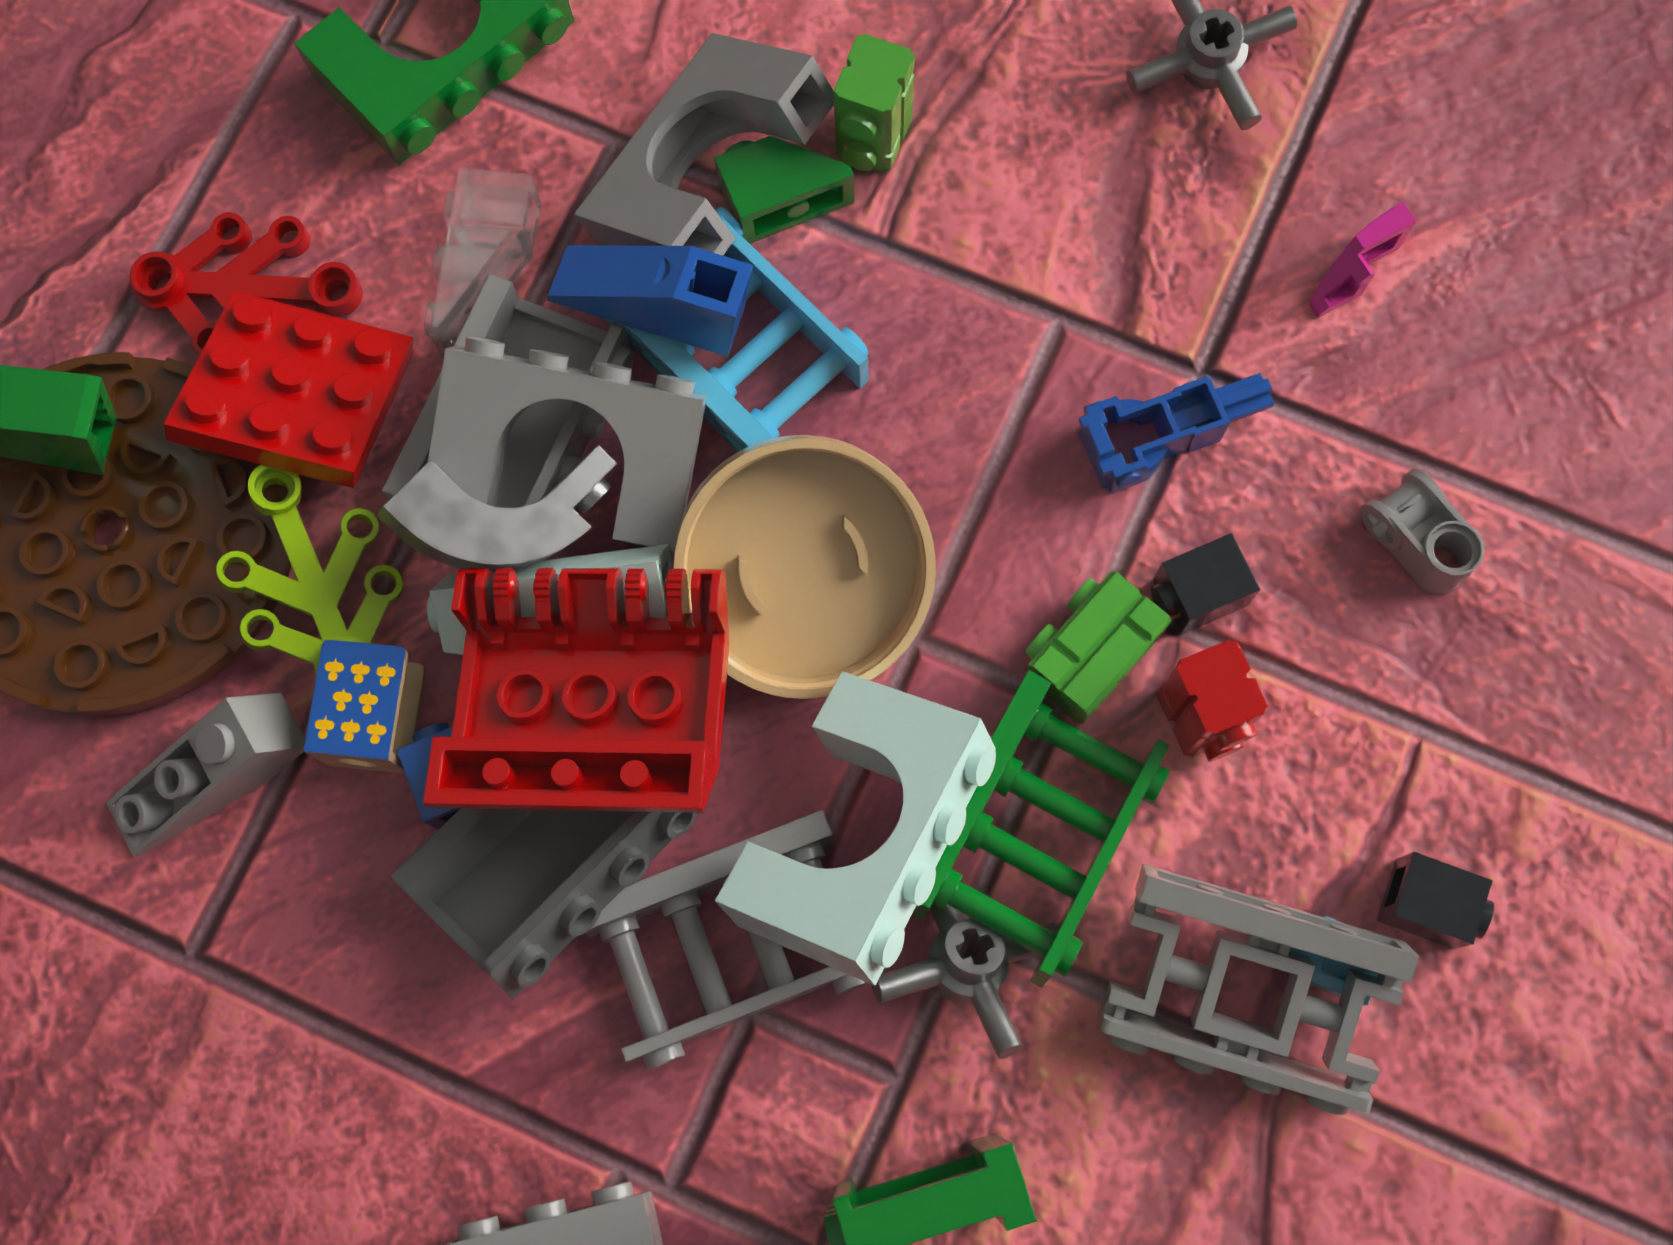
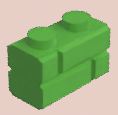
[833,34,915,172]
[1024,571,1172,725]

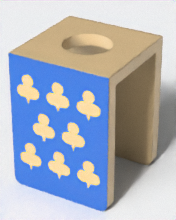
[303,640,426,773]

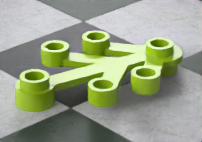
[216,465,403,676]

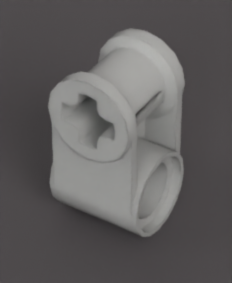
[1360,469,1485,594]

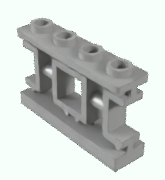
[1098,864,1419,1115]

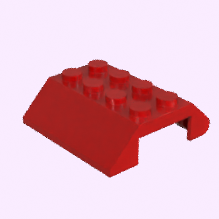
[423,568,729,813]

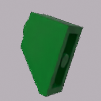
[714,136,855,244]

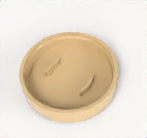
[673,435,936,699]

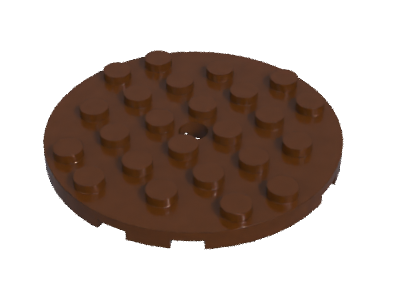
[0,352,297,716]

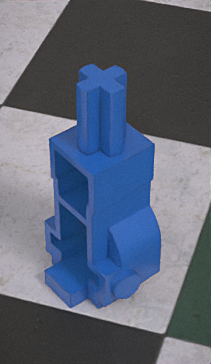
[1078,373,1275,494]

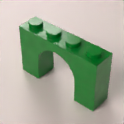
[294,0,575,165]

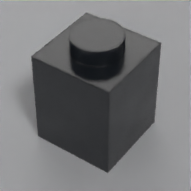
[1151,533,1261,635]
[1377,852,1494,949]

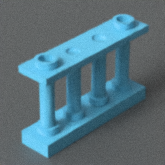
[603,195,869,452]

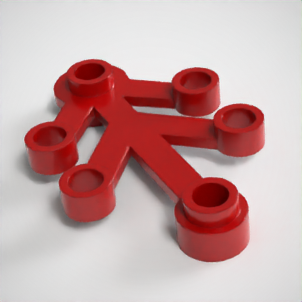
[130,212,363,356]

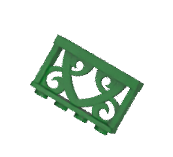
[823,1133,1037,1245]

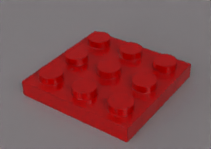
[163,290,413,489]

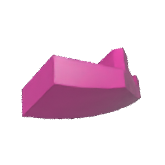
[1309,202,1417,318]

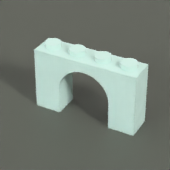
[715,671,996,986]

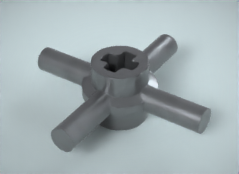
[1126,0,1297,130]
[871,905,1058,1059]

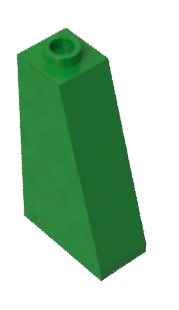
[0,365,117,476]

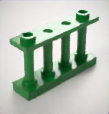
[911,670,1170,988]

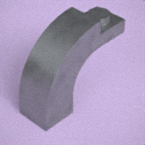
[377,445,617,572]

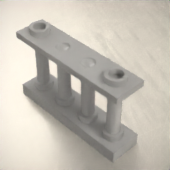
[584,810,868,1070]

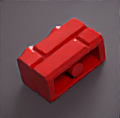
[1156,639,1269,762]

